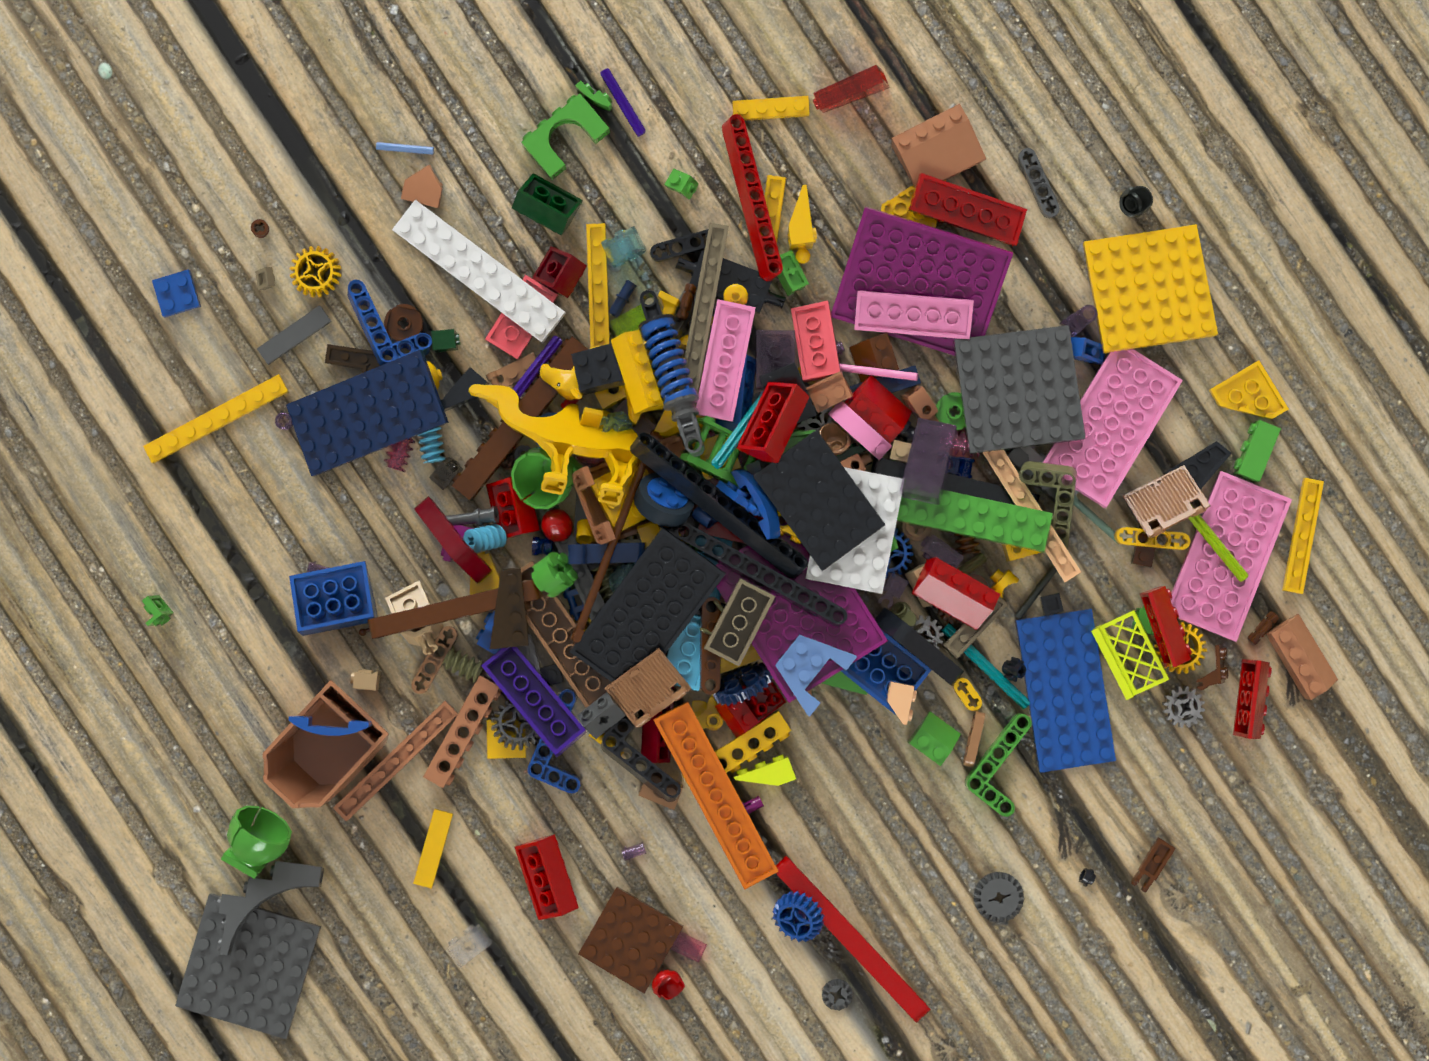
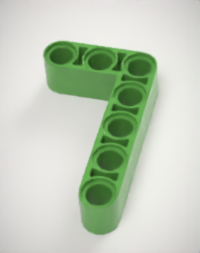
[965,713,1032,817]

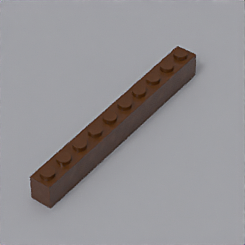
[452,336,588,501]

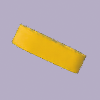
[953,678,982,711]

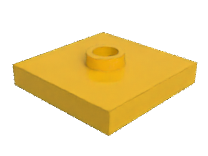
[487,719,526,759]

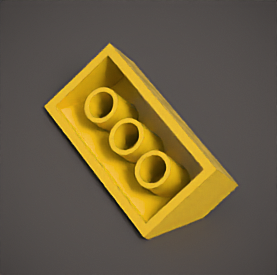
[611,330,664,414]

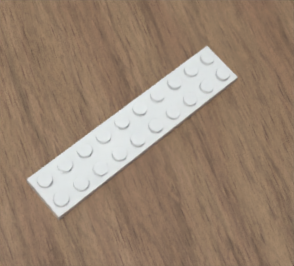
[392,200,566,343]

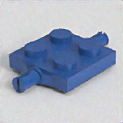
[716,480,762,517]

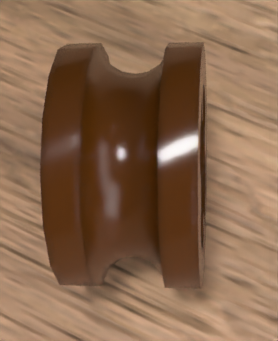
[251,219,269,238]

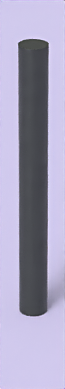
[1014,565,1057,620]

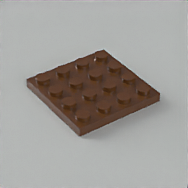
[578,886,684,994]

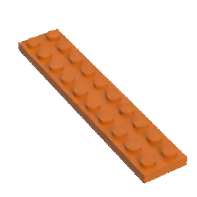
[653,701,778,890]

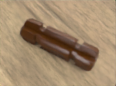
[676,283,696,320]
[1248,611,1279,645]

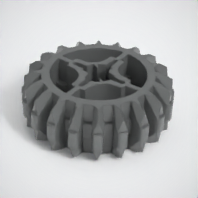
[491,701,540,750]

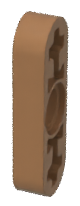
[963,711,985,768]

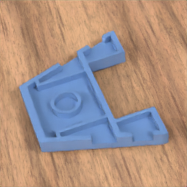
[775,635,857,717]

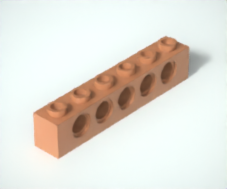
[423,675,502,788]

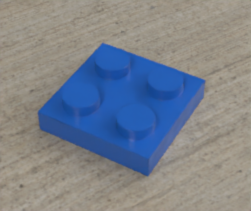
[152,269,201,318]

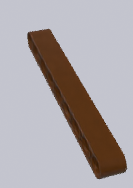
[368,580,541,639]

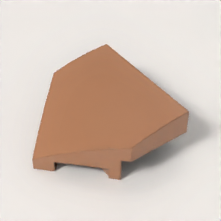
[401,164,443,208]

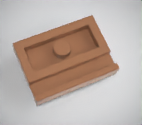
[806,371,853,413]

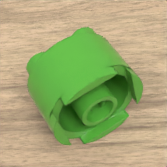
[531,552,578,597]

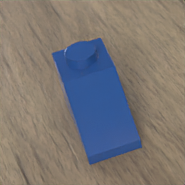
[1071,337,1105,365]

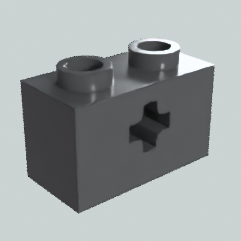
[577,692,626,739]

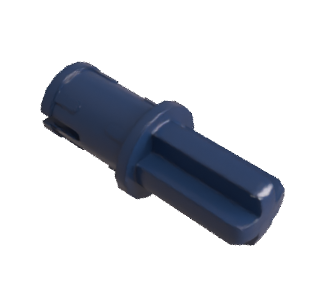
[609,280,637,317]

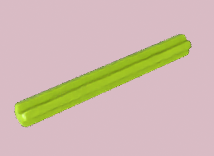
[1188,503,1249,582]

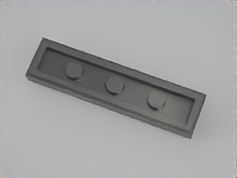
[257,305,332,365]

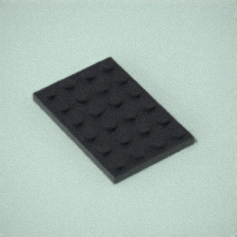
[753,430,885,571]

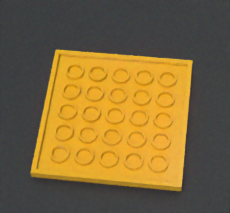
[1083,224,1218,353]

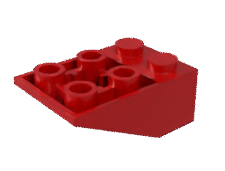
[714,680,786,738]

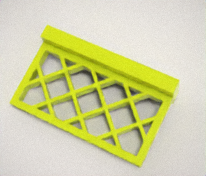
[1091,610,1170,700]

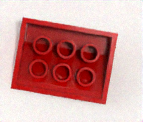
[1233,659,1272,739]

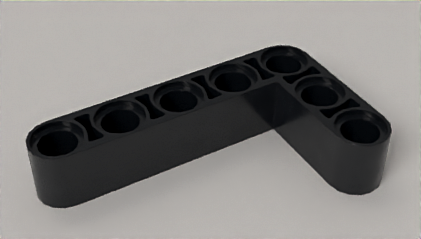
[875,607,964,686]
[601,709,681,802]

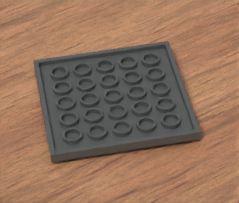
[954,325,1085,454]
[175,893,321,1039]

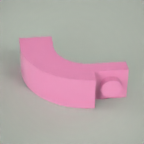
[828,401,892,460]

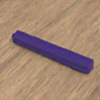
[600,68,646,137]
[513,335,562,398]

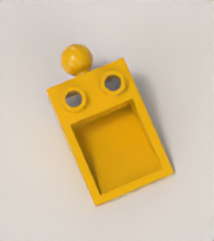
[787,185,817,264]

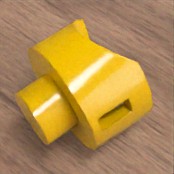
[990,569,1019,598]

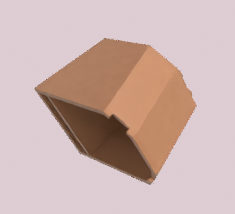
[263,680,389,808]

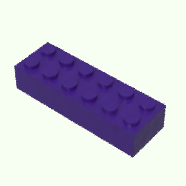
[481,647,587,757]

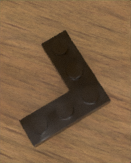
[325,344,385,373]

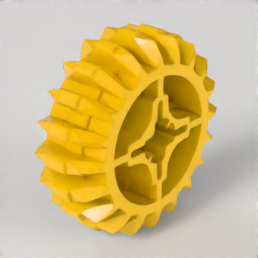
[290,246,342,298]
[1154,622,1207,674]

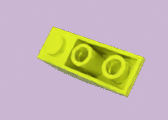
[734,754,796,786]

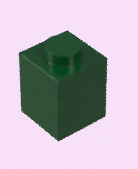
[431,329,461,352]

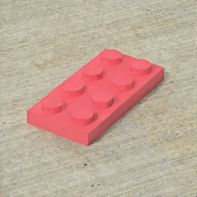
[485,275,558,360]
[791,301,841,382]

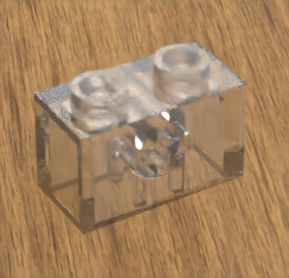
[446,924,492,969]

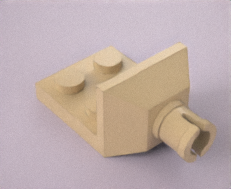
[385,581,444,655]

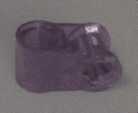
[1060,305,1098,337]

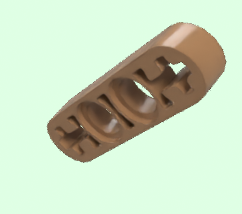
[411,626,458,694]

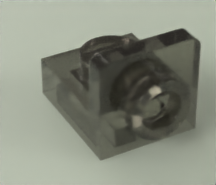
[429,457,463,490]

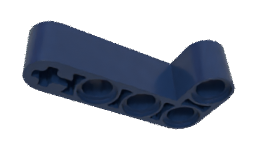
[568,543,646,564]

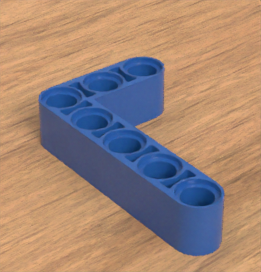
[347,279,432,366]
[527,689,581,794]

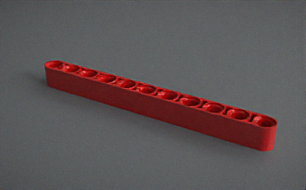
[776,856,931,1023]

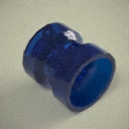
[532,537,553,556]

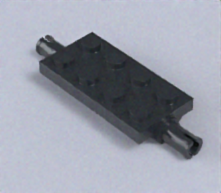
[675,250,786,314]

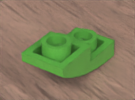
[575,81,612,111]

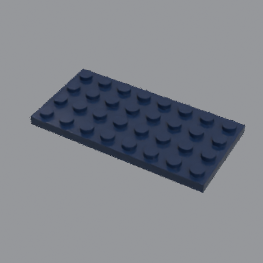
[286,350,449,476]

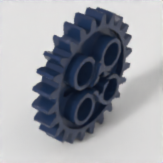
[713,662,773,706]

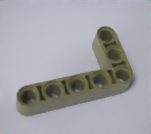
[1019,461,1077,550]

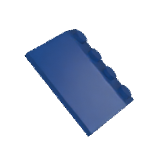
[289,561,378,636]
[841,630,932,715]

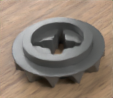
[822,979,853,1011]

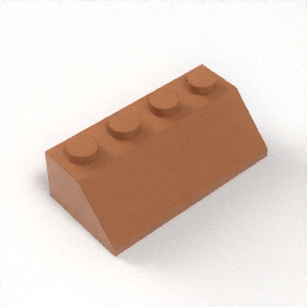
[1266,614,1338,700]

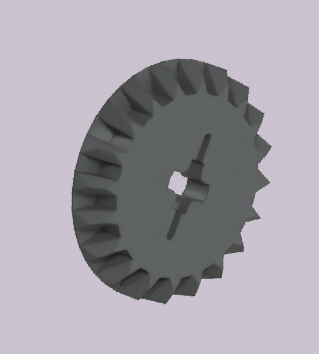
[974,872,1024,923]

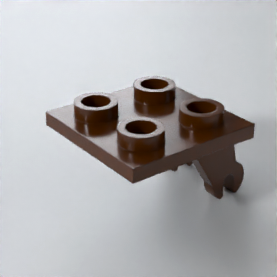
[1196,644,1228,690]

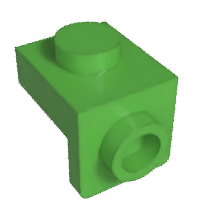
[664,168,699,199]

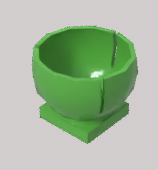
[511,447,583,509]
[221,806,292,879]

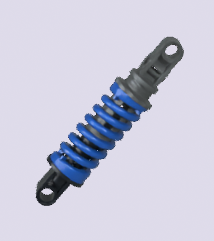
[638,290,705,457]

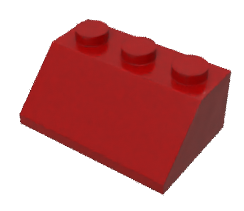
[845,375,912,443]
[486,477,540,539]

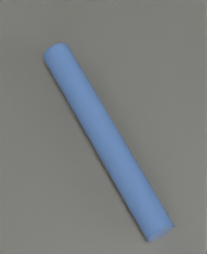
[376,142,434,155]

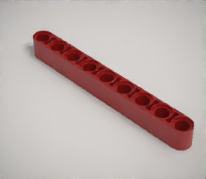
[722,114,783,281]

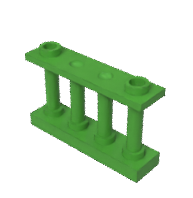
[680,416,756,492]

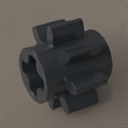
[1002,657,1026,682]

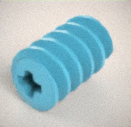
[418,427,446,463]
[463,524,507,553]

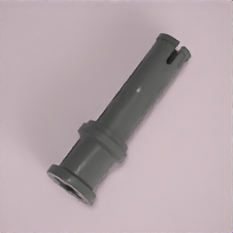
[446,506,499,526]

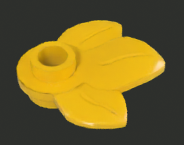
[692,695,723,731]

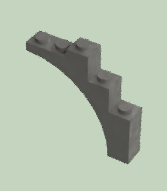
[217,861,324,956]

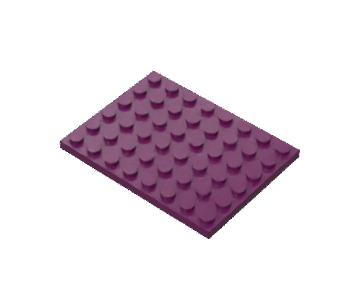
[831,206,1013,356]
[716,522,888,703]

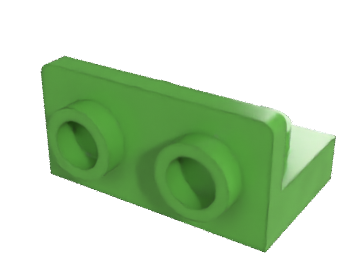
[142,595,174,627]

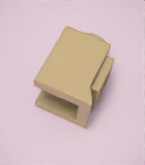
[350,669,381,691]

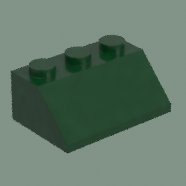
[512,173,583,236]

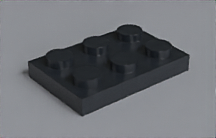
[759,361,817,423]

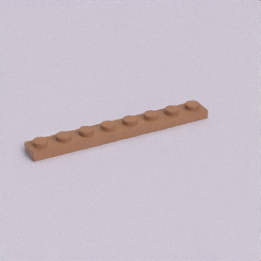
[333,700,458,822]

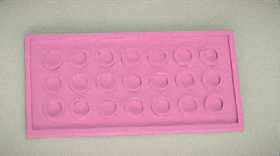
[1042,349,1183,508]
[1171,471,1292,642]

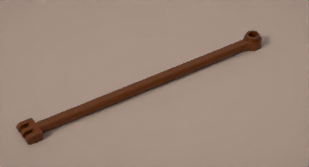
[571,430,662,643]

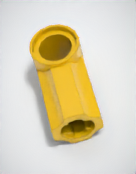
[576,519,598,544]

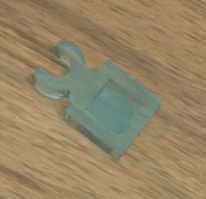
[600,411,633,432]

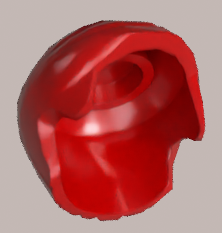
[541,509,573,542]
[652,970,685,1000]

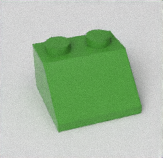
[907,711,961,766]

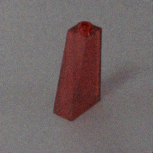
[813,65,890,113]

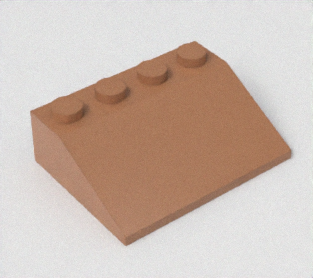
[892,104,986,187]

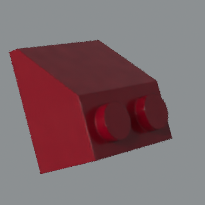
[532,246,587,298]

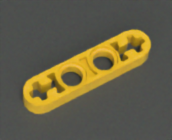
[1114,527,1190,550]

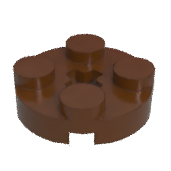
[384,304,423,342]

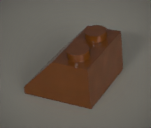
[849,333,899,382]

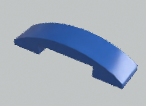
[731,469,780,539]
[288,716,372,736]

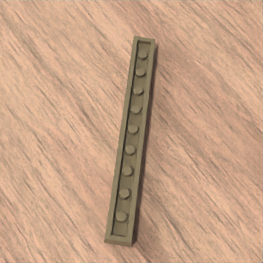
[683,223,729,406]

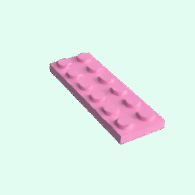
[854,291,974,340]
[696,299,756,422]

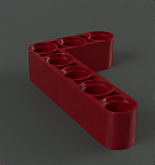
[414,496,492,584]

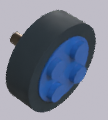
[634,473,695,527]

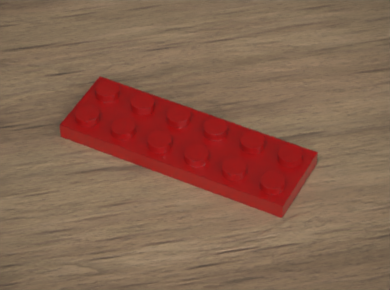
[908,173,1027,246]

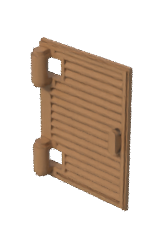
[1123,465,1211,538]
[604,648,692,728]

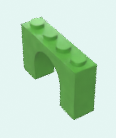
[521,94,610,180]

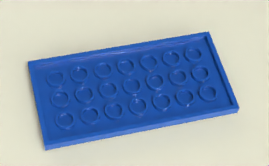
[1015,609,1116,773]

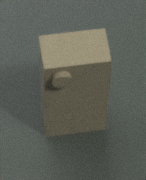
[704,578,775,666]

